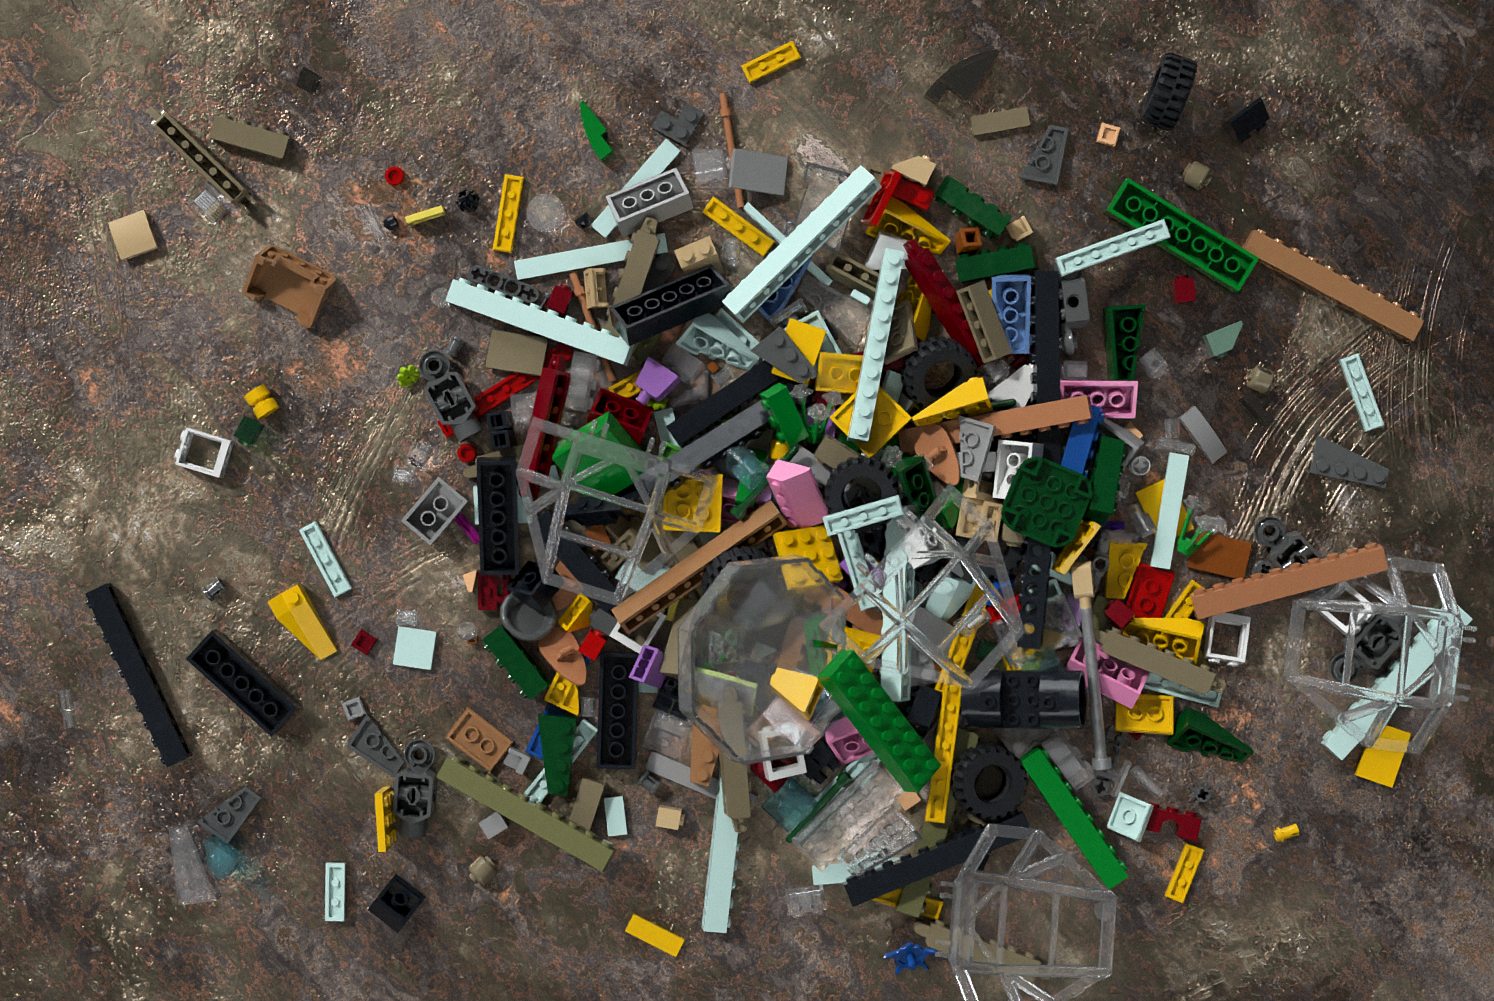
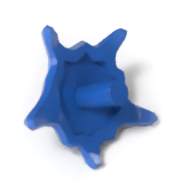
[884,942,937,975]

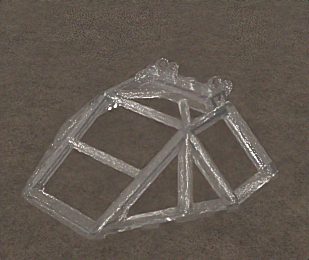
[516,417,719,606]
[818,483,1025,690]
[1283,556,1478,754]
[935,824,1117,1001]

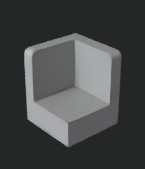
[504,746,532,775]
[479,811,510,840]

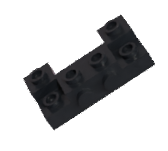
[558,494,646,526]

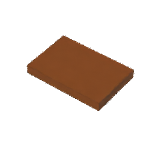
[1186,530,1252,580]

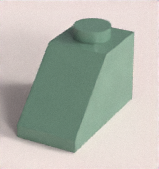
[1202,321,1243,359]

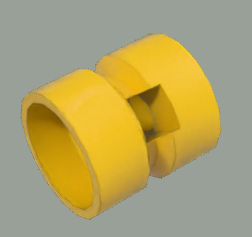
[244,384,280,420]

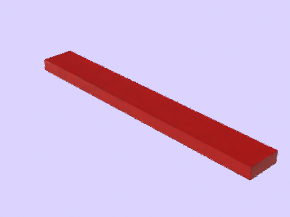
[437,343,576,438]

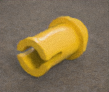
[1273,823,1300,842]

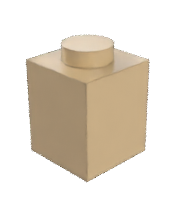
[656,805,685,830]

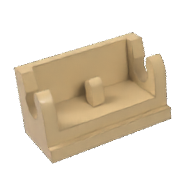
[584,268,609,309]
[961,478,1001,504]

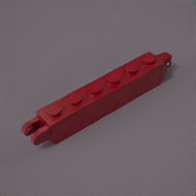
[903,239,984,368]
[517,354,571,499]

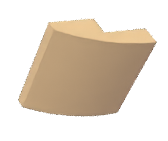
[108,210,158,261]
[955,497,1002,543]

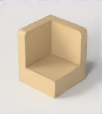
[1005,216,1033,244]

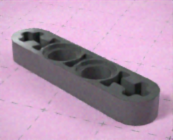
[468,265,540,303]
[1090,723,1125,797]

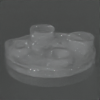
[527,194,565,233]

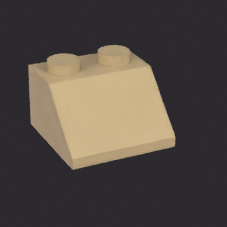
[890,155,936,187]
[674,236,724,276]

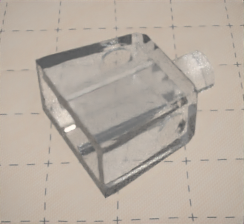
[692,149,732,187]

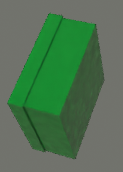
[552,411,649,497]

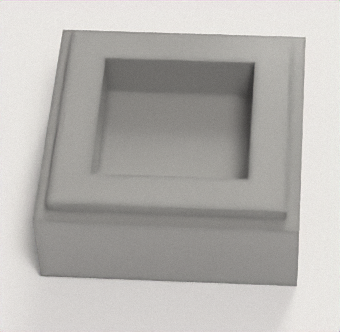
[341,696,367,721]

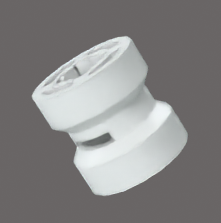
[1128,456,1151,475]

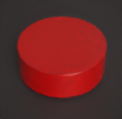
[385,166,405,186]
[457,444,477,463]

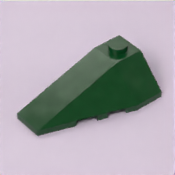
[894,456,947,536]
[1167,707,1253,763]

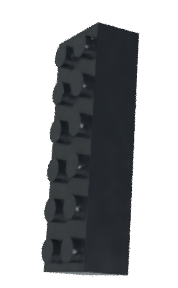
[609,264,731,346]
[476,456,520,575]
[530,510,625,612]
[186,629,301,737]
[596,651,639,770]

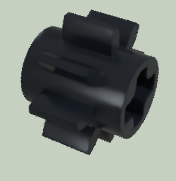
[455,188,480,212]

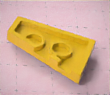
[1051,520,1101,575]
[1104,540,1148,599]

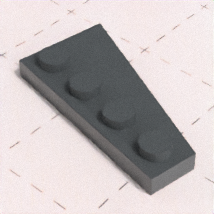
[1309,435,1389,488]

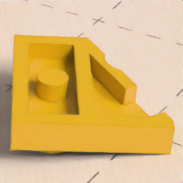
[544,672,579,715]

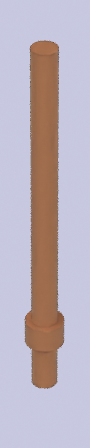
[719,93,745,208]
[569,272,616,382]

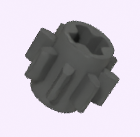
[1189,782,1214,806]

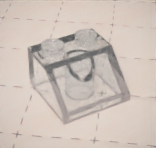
[641,709,692,761]
[785,885,827,917]

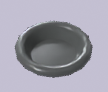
[500,593,557,642]

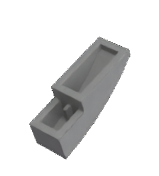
[1178,406,1227,464]

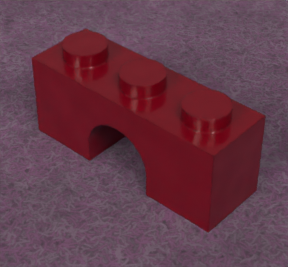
[1145,802,1202,841]

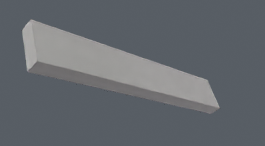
[645,751,758,806]

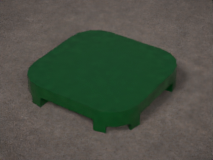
[1001,456,1093,548]

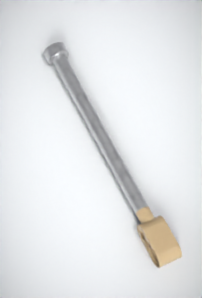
[1071,561,1112,770]

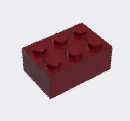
[586,388,654,446]

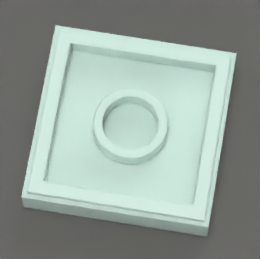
[393,626,437,670]
[1106,792,1154,842]

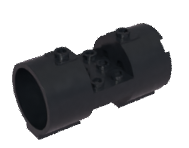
[961,670,1087,729]

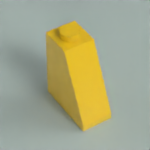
[770,667,824,721]

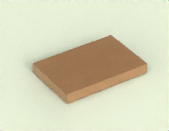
[445,707,514,772]

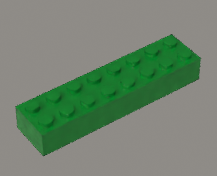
[1104,177,1259,293]
[817,650,941,792]
[1018,745,1128,890]

